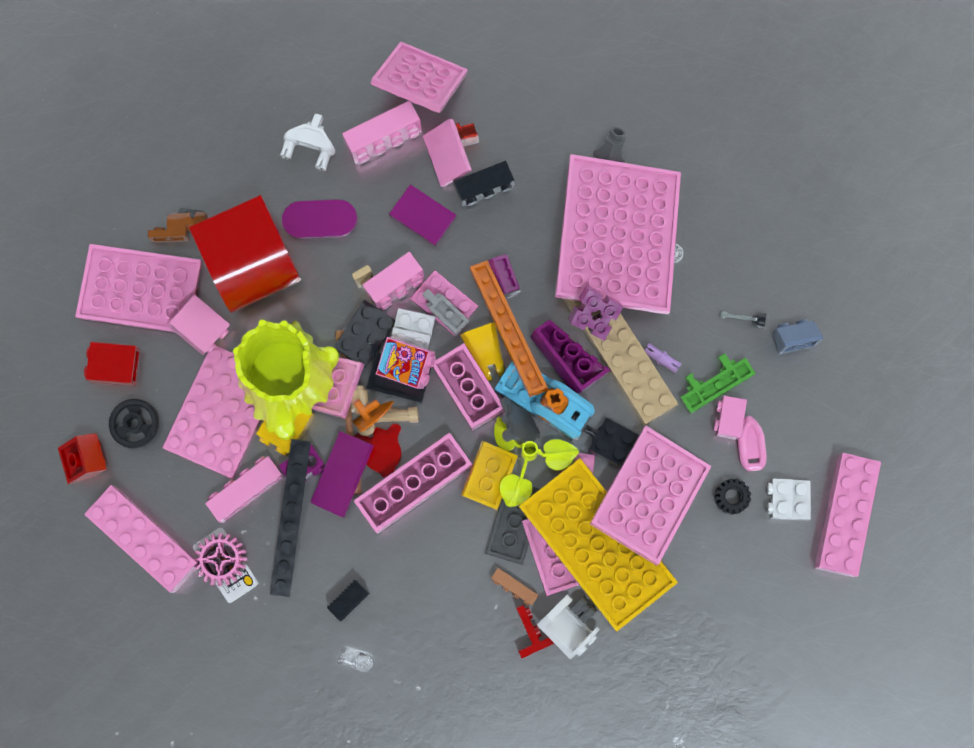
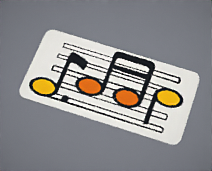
[193,528,258,603]

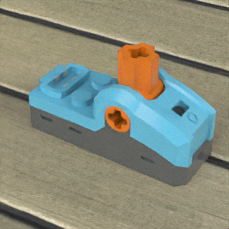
[494,361,595,441]

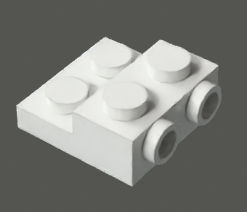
[391,308,436,350]
[767,479,811,520]

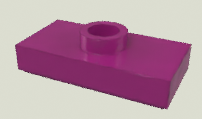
[488,254,520,295]

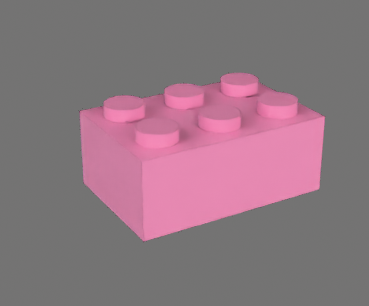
[363,252,425,310]

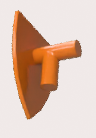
[353,399,394,432]

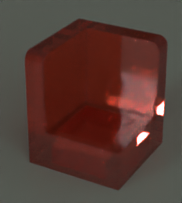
[455,123,479,147]

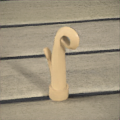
[357,407,419,436]

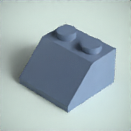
[773,319,823,354]

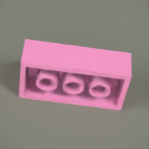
[342,101,422,164]
[432,343,504,431]

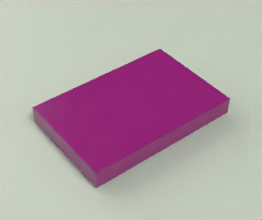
[389,184,457,246]

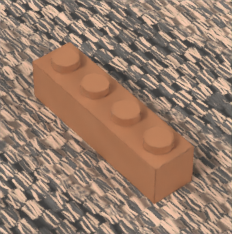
[491,568,539,606]

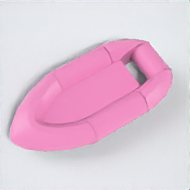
[738,415,767,471]

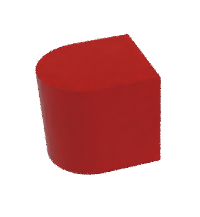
[189,195,302,313]

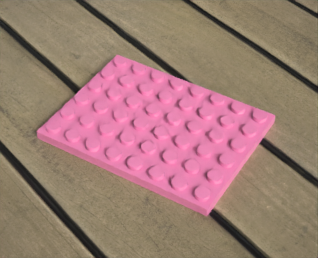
[555,154,681,315]

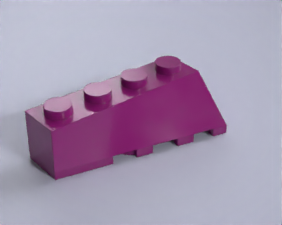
[530,320,611,395]

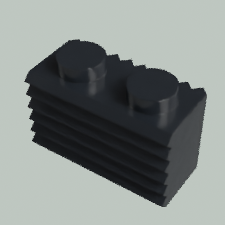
[327,580,370,621]

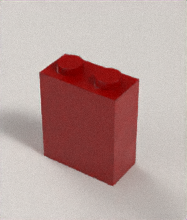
[84,342,140,387]

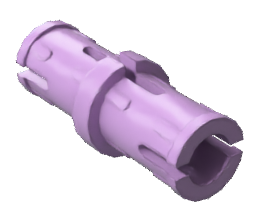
[644,343,682,373]

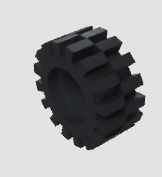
[714,478,751,515]

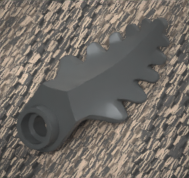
[593,127,626,163]

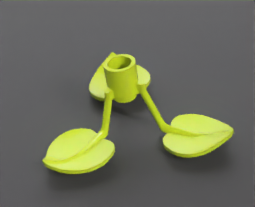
[494,417,579,507]

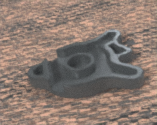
[500,397,540,444]

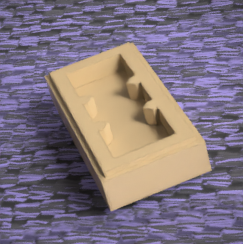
[352,265,374,289]

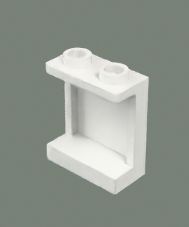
[537,595,600,659]

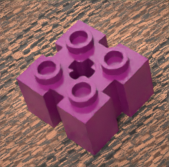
[568,285,623,341]

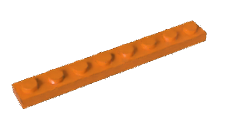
[470,260,548,397]

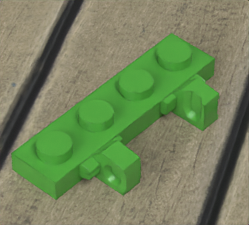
[680,353,756,414]

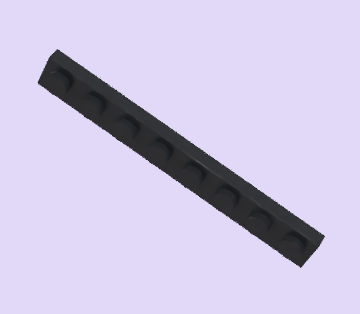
[270,439,311,597]

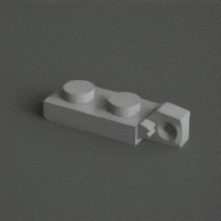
[423,289,470,335]

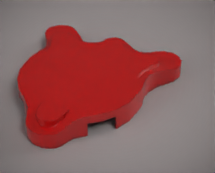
[354,423,402,479]

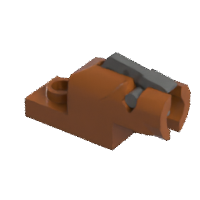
[148,208,208,242]

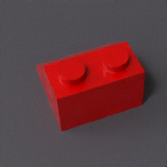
[58,433,107,484]

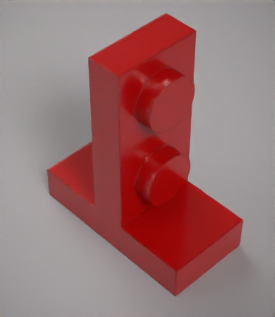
[516,605,555,659]

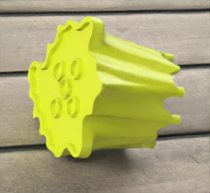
[233,319,339,440]

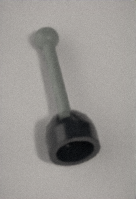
[720,311,767,328]

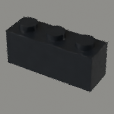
[454,161,515,206]

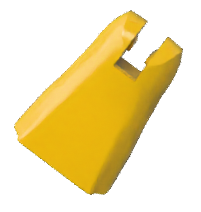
[460,323,505,381]

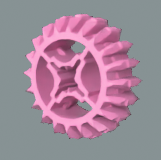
[194,533,247,586]

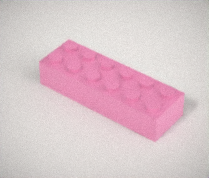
[354,433,472,534]
[815,453,881,578]
[84,485,200,593]

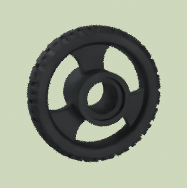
[109,399,159,448]

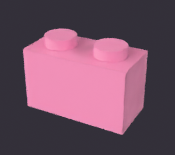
[713,396,747,440]

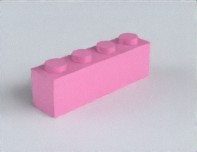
[205,456,284,523]

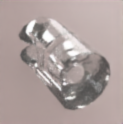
[338,647,374,672]

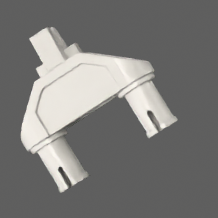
[279,113,336,171]

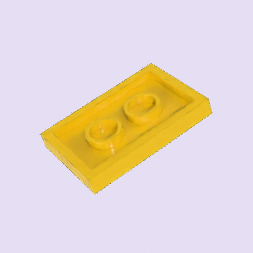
[461,441,518,510]

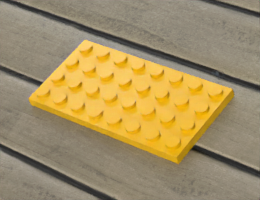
[518,458,678,632]

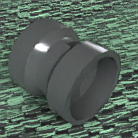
[570,596,598,623]

